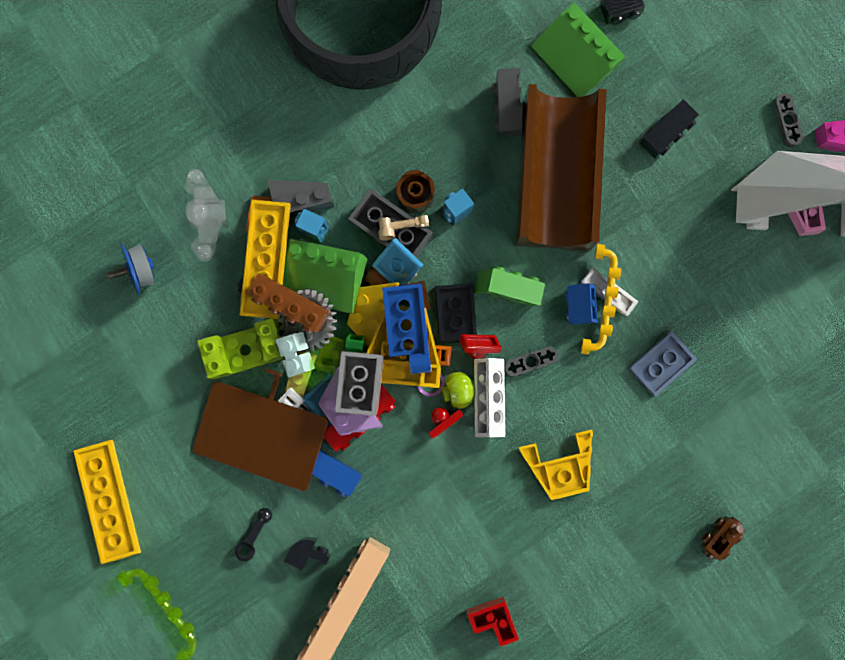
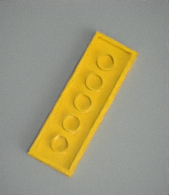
[240,200,291,319]
[73,440,141,564]

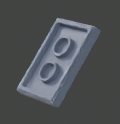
[628,331,697,397]

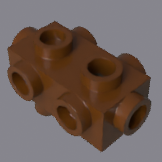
[700,516,745,561]

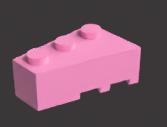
[788,206,826,236]

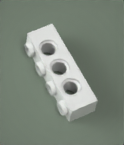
[474,358,505,437]

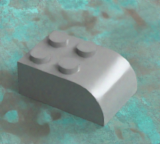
[335,351,384,416]

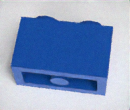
[565,283,598,325]

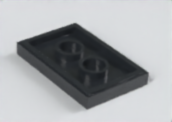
[435,283,477,343]

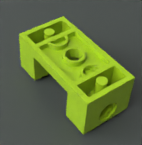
[198,318,285,380]

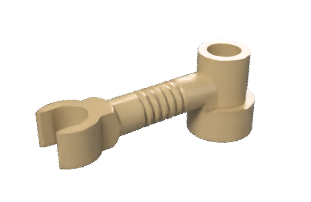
[378,215,429,241]

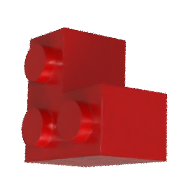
[467,596,519,647]

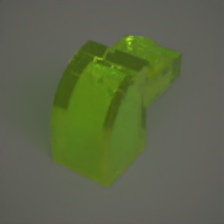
[314,337,346,375]

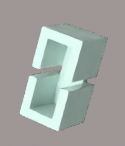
[276,332,315,378]

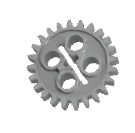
[278,289,337,352]

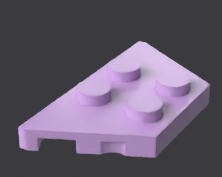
[318,367,383,436]

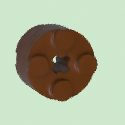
[396,170,435,213]

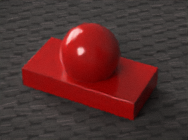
[459,334,502,359]
[429,407,463,439]

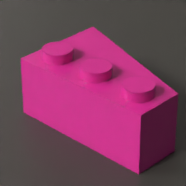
[815,120,845,152]

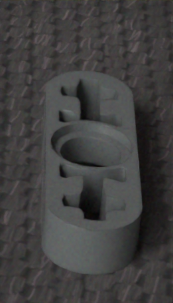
[773,93,803,147]
[504,347,558,377]

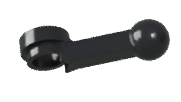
[235,508,272,562]

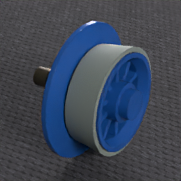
[106,243,155,296]

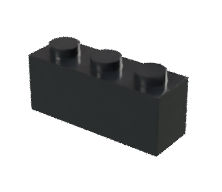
[639,99,699,158]

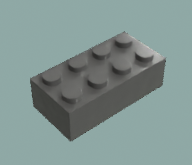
[348,188,433,258]

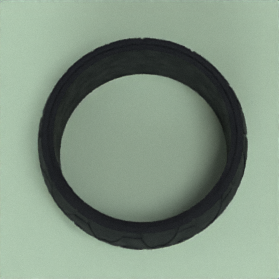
[275,0,442,90]

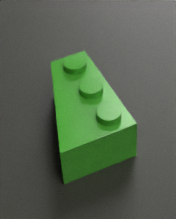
[474,266,545,307]

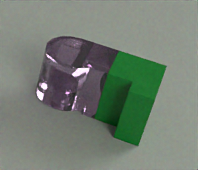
[345,334,366,353]

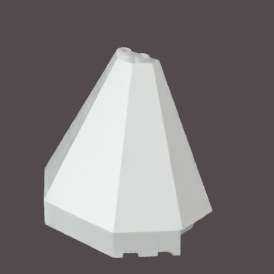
[731,151,845,237]

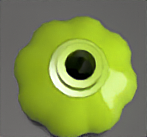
[441,372,475,409]

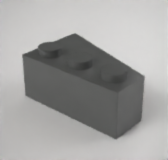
[492,68,522,137]
[267,180,334,218]

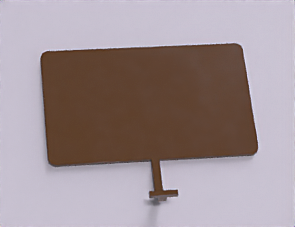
[193,369,328,491]

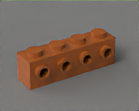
[247,273,331,334]

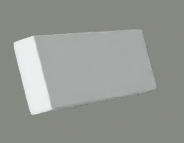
[581,267,639,317]

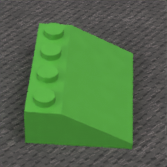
[530,2,625,97]
[283,239,368,314]

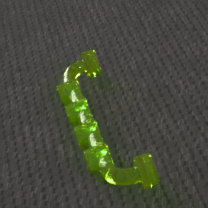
[117,569,197,660]

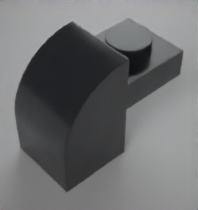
[284,537,331,570]

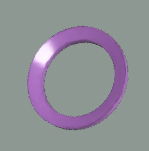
[417,373,444,396]

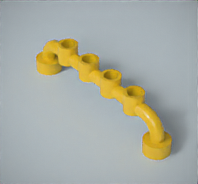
[581,244,621,355]

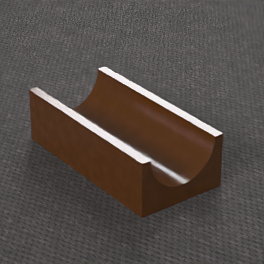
[515,84,607,251]

